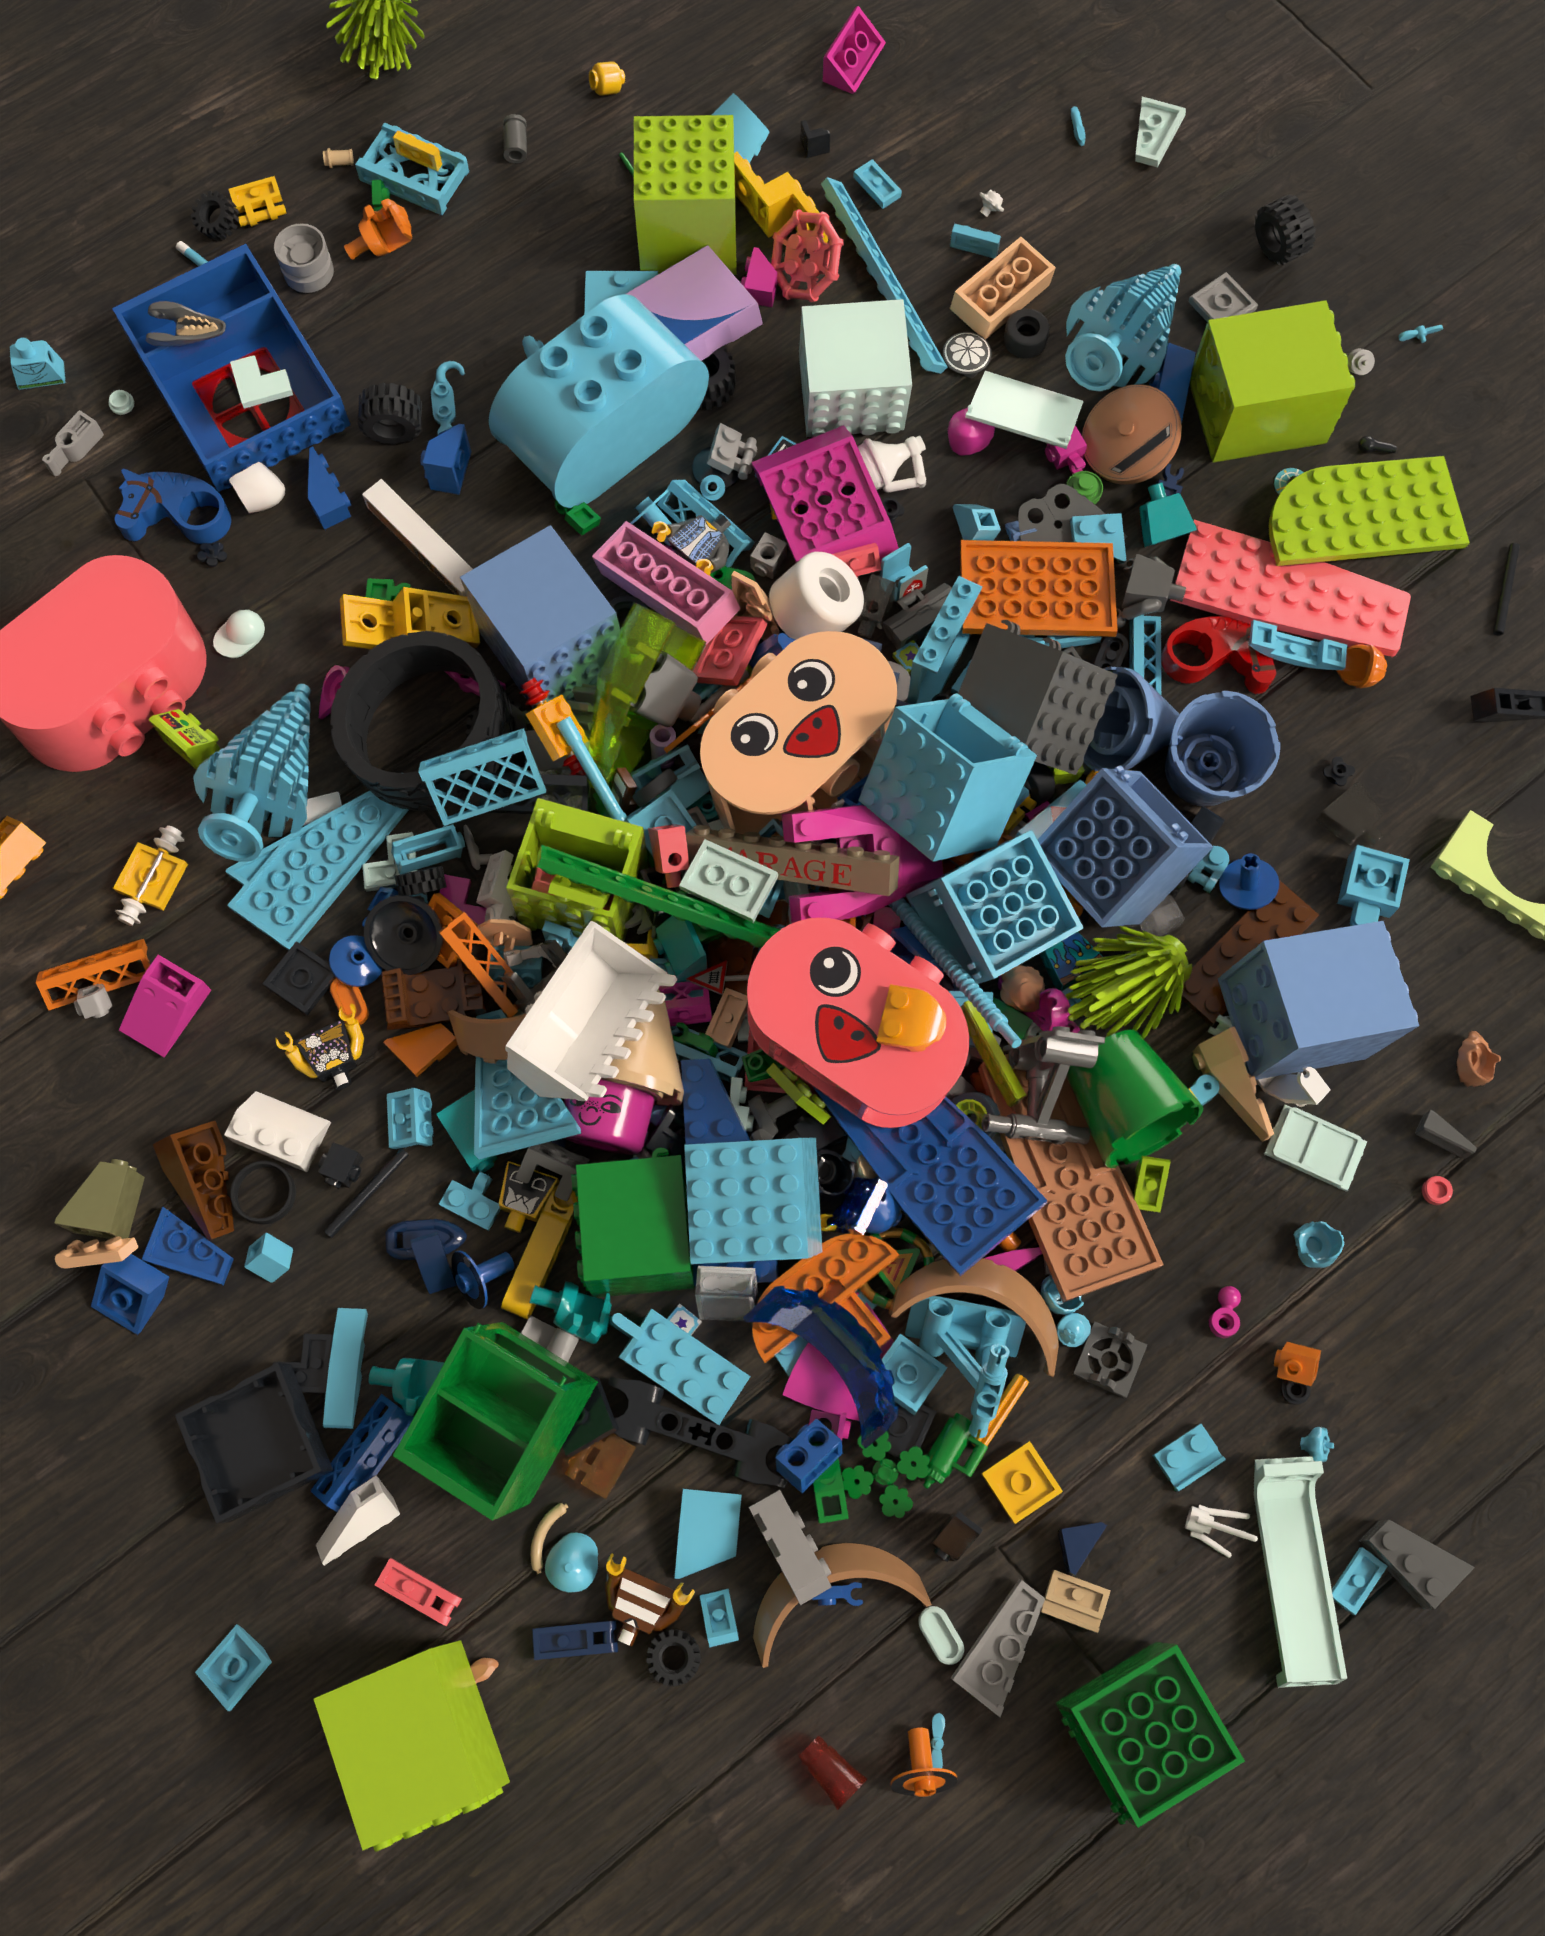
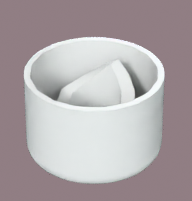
[769,552,864,639]

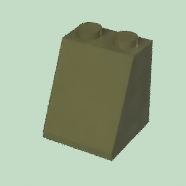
[55,1159,145,1239]

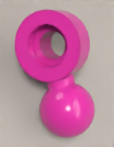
[1209,1286,1241,1338]

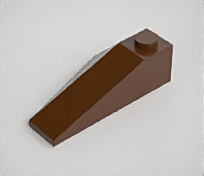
[153,1121,234,1241]

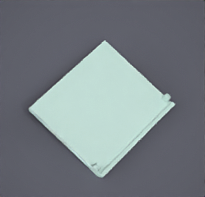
[965,371,1083,449]

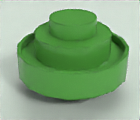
[1066,471,1103,504]

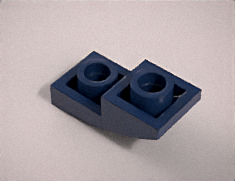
[410,1231,456,1294]

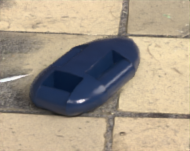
[385,1219,467,1260]

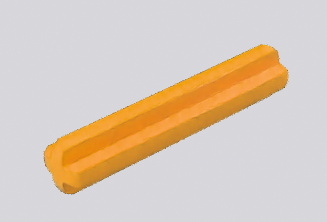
[971,1374,1029,1447]

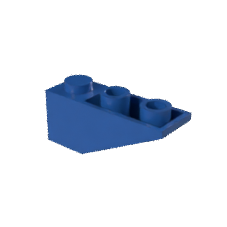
[308,446,351,530]

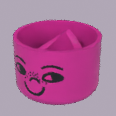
[564,1079,655,1155]

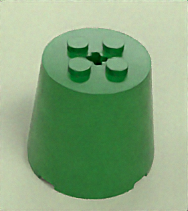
[1066,1030,1203,1168]

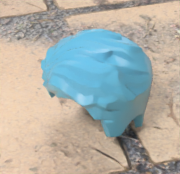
[1293,1221,1344,1268]

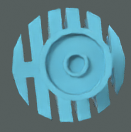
[1065,264,1181,391]
[193,684,311,862]

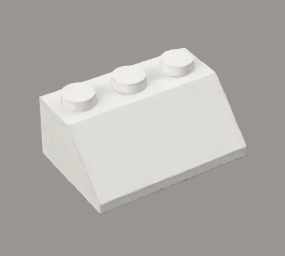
[224,1091,331,1172]

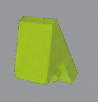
[1133,1156,1171,1212]

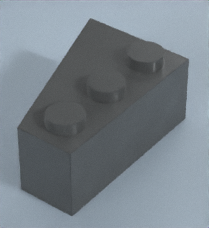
[1359,1520,1475,1609]

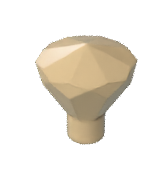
[853,1155,877,1180]

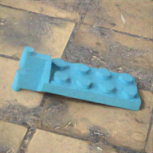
[609,1309,751,1425]

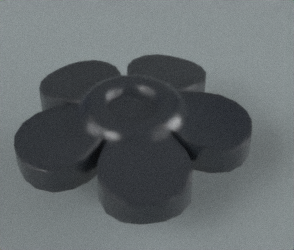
[197,542,227,567]

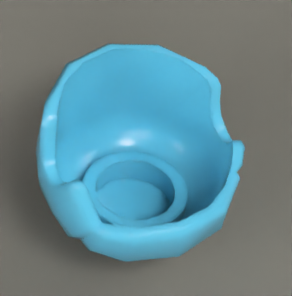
[1040,1274,1084,1315]

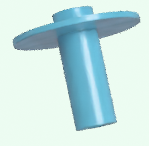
[630,489,672,546]

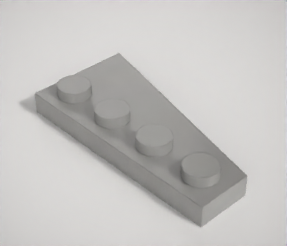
[951,1579,1045,1717]

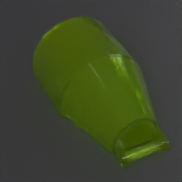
[588,603,706,790]

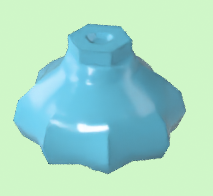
[1300,1427,1334,1462]

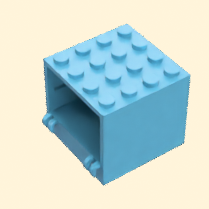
[858,693,1037,862]
[906,830,1083,991]
[684,1138,822,1264]

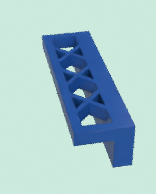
[311,1394,414,1513]

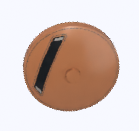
[1082,385,1182,484]

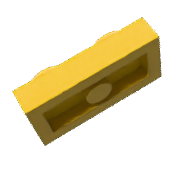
[393,130,442,172]

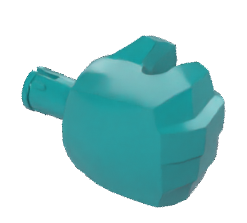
[529,1281,612,1344]
[369,1358,444,1416]

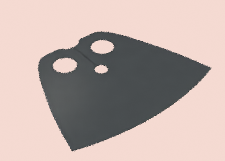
[1018,484,1128,542]

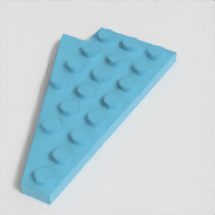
[225,791,409,951]

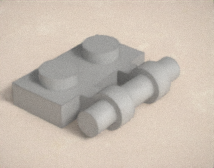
[707,423,757,480]

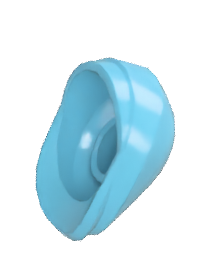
[545,1533,598,1593]

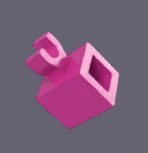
[1045,426,1087,475]

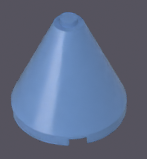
[1084,667,1180,771]

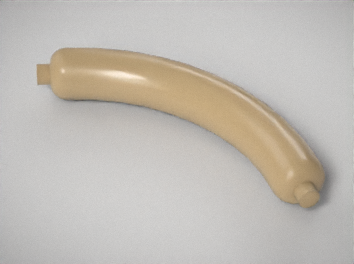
[530,1503,568,1574]

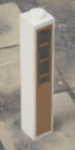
[362,479,473,596]

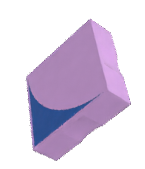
[626,245,763,361]

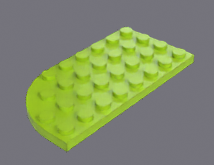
[1269,456,1470,566]

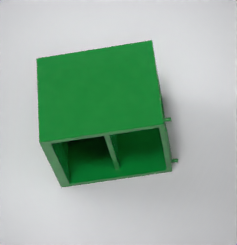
[393,1322,598,1521]

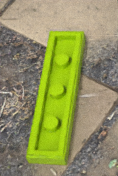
[960,1000,1026,1107]

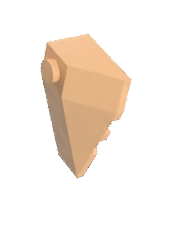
[731,571,779,641]
[1192,1026,1274,1142]

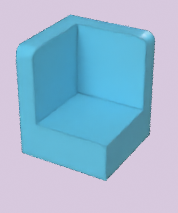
[244,1233,293,1282]

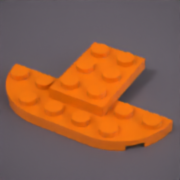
[752,1233,899,1374]

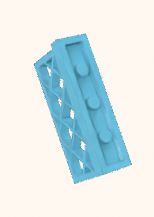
[418,728,546,826]

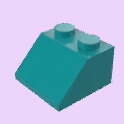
[653,915,707,983]

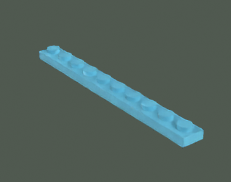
[821,177,947,374]

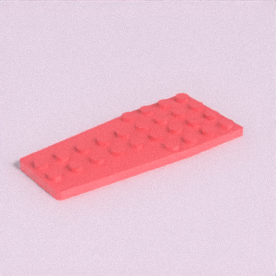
[1170,520,1411,657]

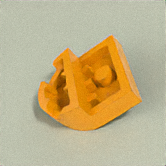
[876,984,946,1052]

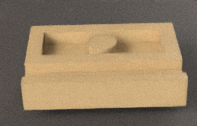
[1040,1570,1110,1633]

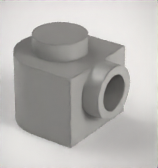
[74,984,112,1019]

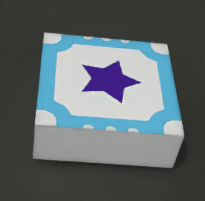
[667,1304,702,1335]

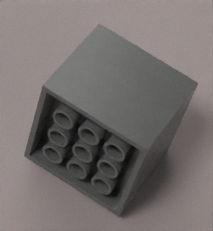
[958,620,1117,775]

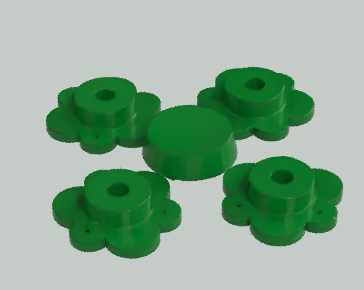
[842,1427,930,1518]

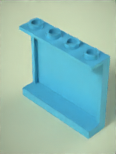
[907,576,983,704]

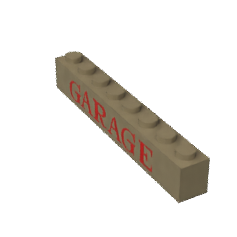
[685,825,899,896]

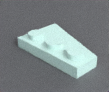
[1135,97,1186,167]

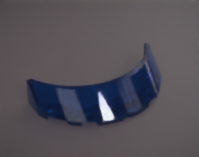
[743,1286,899,1449]

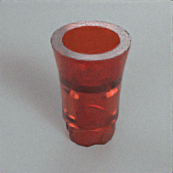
[799,1736,867,1811]

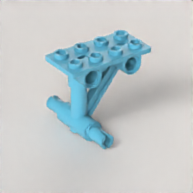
[905,1296,1026,1438]

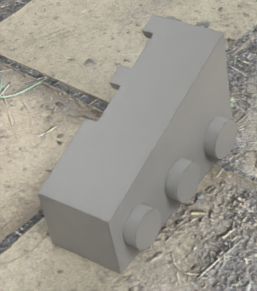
[749,1490,832,1605]

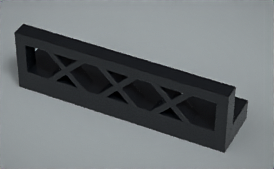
[478,773,590,814]

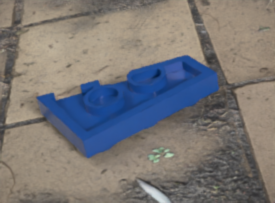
[142,1207,234,1286]

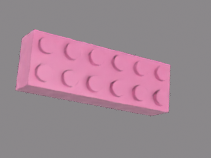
[592,521,740,645]

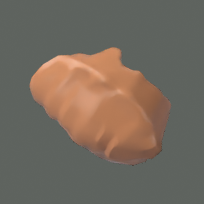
[1000,964,1045,1012]
[1456,1031,1501,1087]

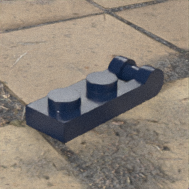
[533,1621,618,1660]

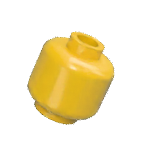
[589,61,625,96]

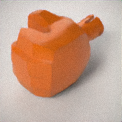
[344,199,412,260]

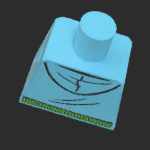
[10,338,65,390]

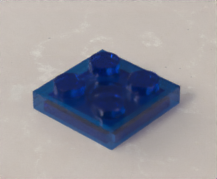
[831,1178,888,1235]

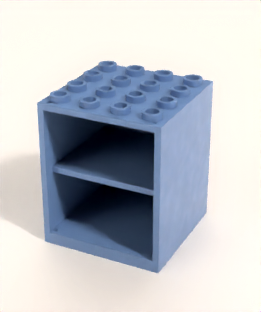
[460,525,627,709]
[1218,921,1419,1080]

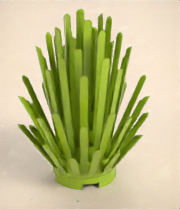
[327,0,424,79]
[1065,926,1192,1039]

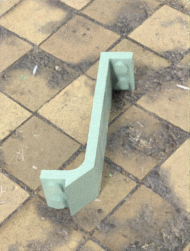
[1254,1456,1347,1688]

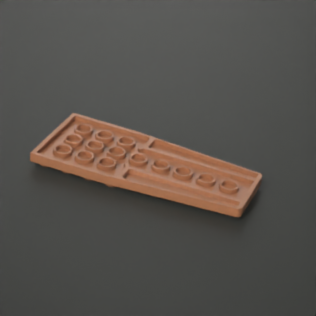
[978,1053,1164,1302]

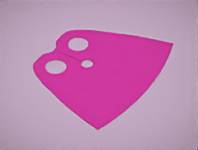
[783,1291,894,1422]

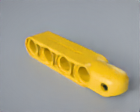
[501,1186,578,1319]

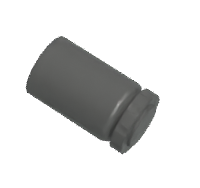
[503,114,527,163]

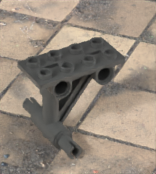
[982,1026,1105,1145]

